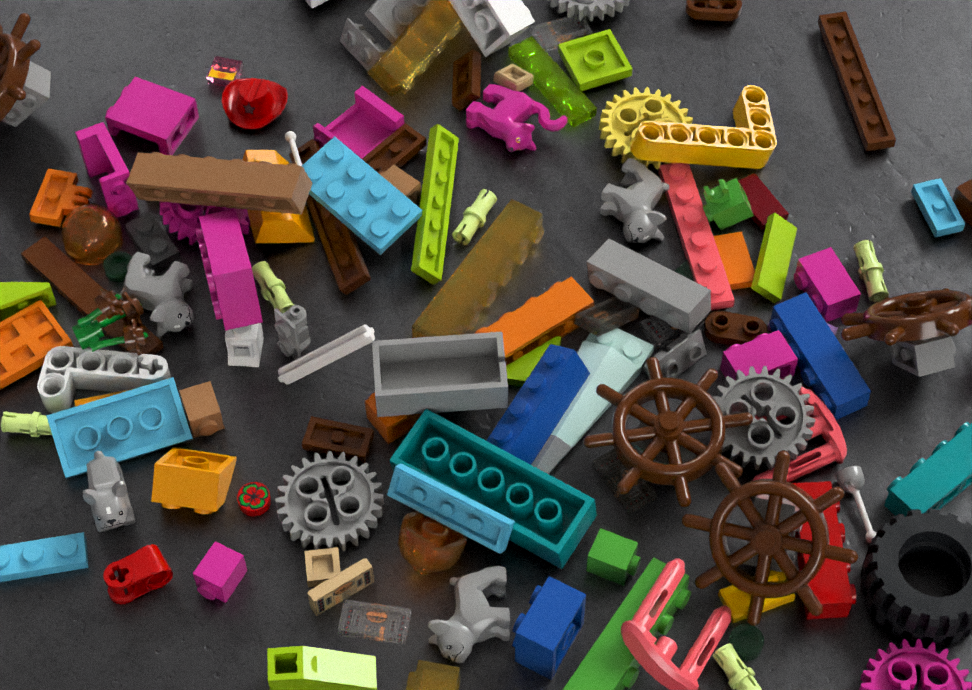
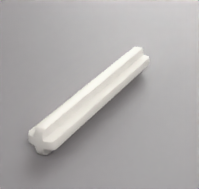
[278,324,375,385]

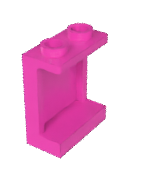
[105,77,199,155]
[313,85,404,159]
[75,122,139,219]

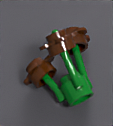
[72,288,148,356]

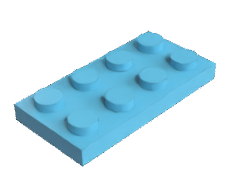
[302,136,422,255]
[46,377,193,479]

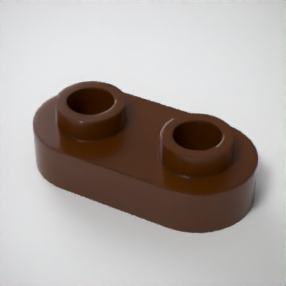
[685,0,742,21]
[704,311,768,346]

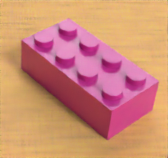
[195,209,263,331]

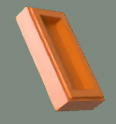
[713,231,755,290]

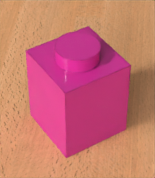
[193,541,247,603]

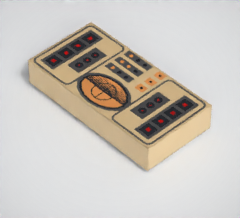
[307,558,374,616]

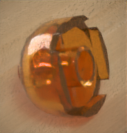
[61,204,124,265]
[398,511,467,575]

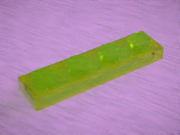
[508,36,597,127]

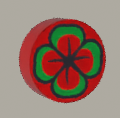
[237,482,271,516]

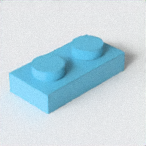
[911,178,965,238]

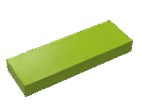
[751,213,797,303]

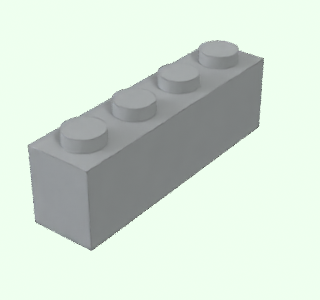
[587,238,711,334]

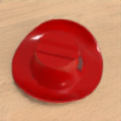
[222,78,288,129]

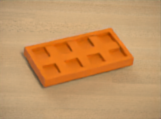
[0,299,74,390]

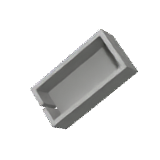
[372,332,508,417]

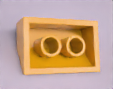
[242,150,315,244]

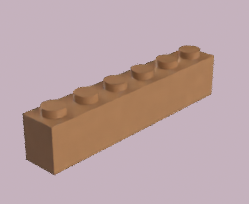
[126,152,312,215]

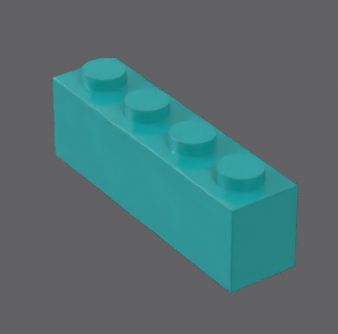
[884,421,972,517]

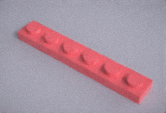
[659,163,734,311]

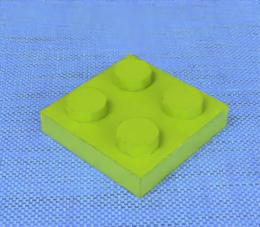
[558,29,633,92]

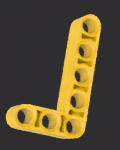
[630,85,777,169]

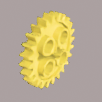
[599,87,693,170]

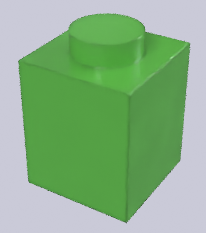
[586,528,641,586]

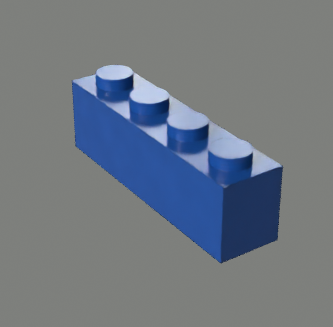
[769,292,871,420]
[486,344,590,465]

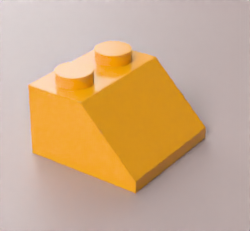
[151,447,237,514]

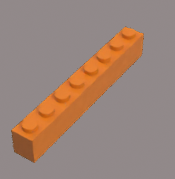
[365,276,594,444]

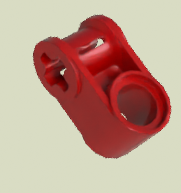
[103,544,173,604]

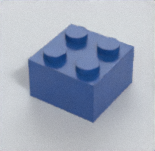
[512,576,586,680]

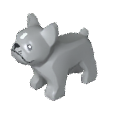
[600,158,670,243]
[119,252,194,340]
[83,451,136,532]
[428,566,510,663]

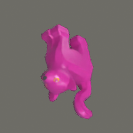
[465,84,568,152]

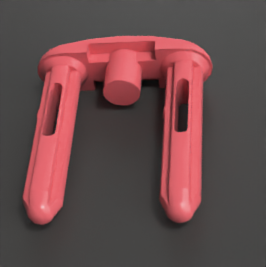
[752,387,847,482]
[621,558,731,690]

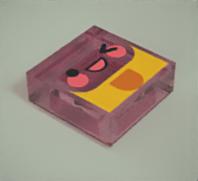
[207,56,244,87]

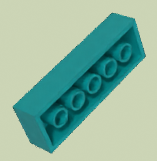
[389,409,597,569]

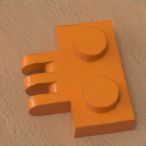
[29,168,93,227]

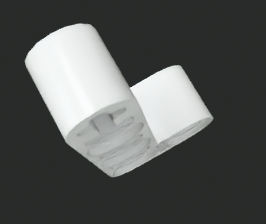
[37,346,171,413]

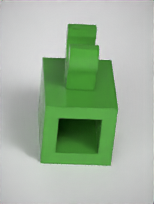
[703,178,754,230]

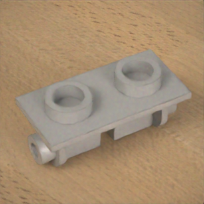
[340,18,391,75]
[274,305,311,360]
[643,329,707,378]

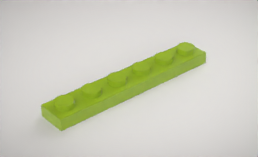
[411,124,459,285]

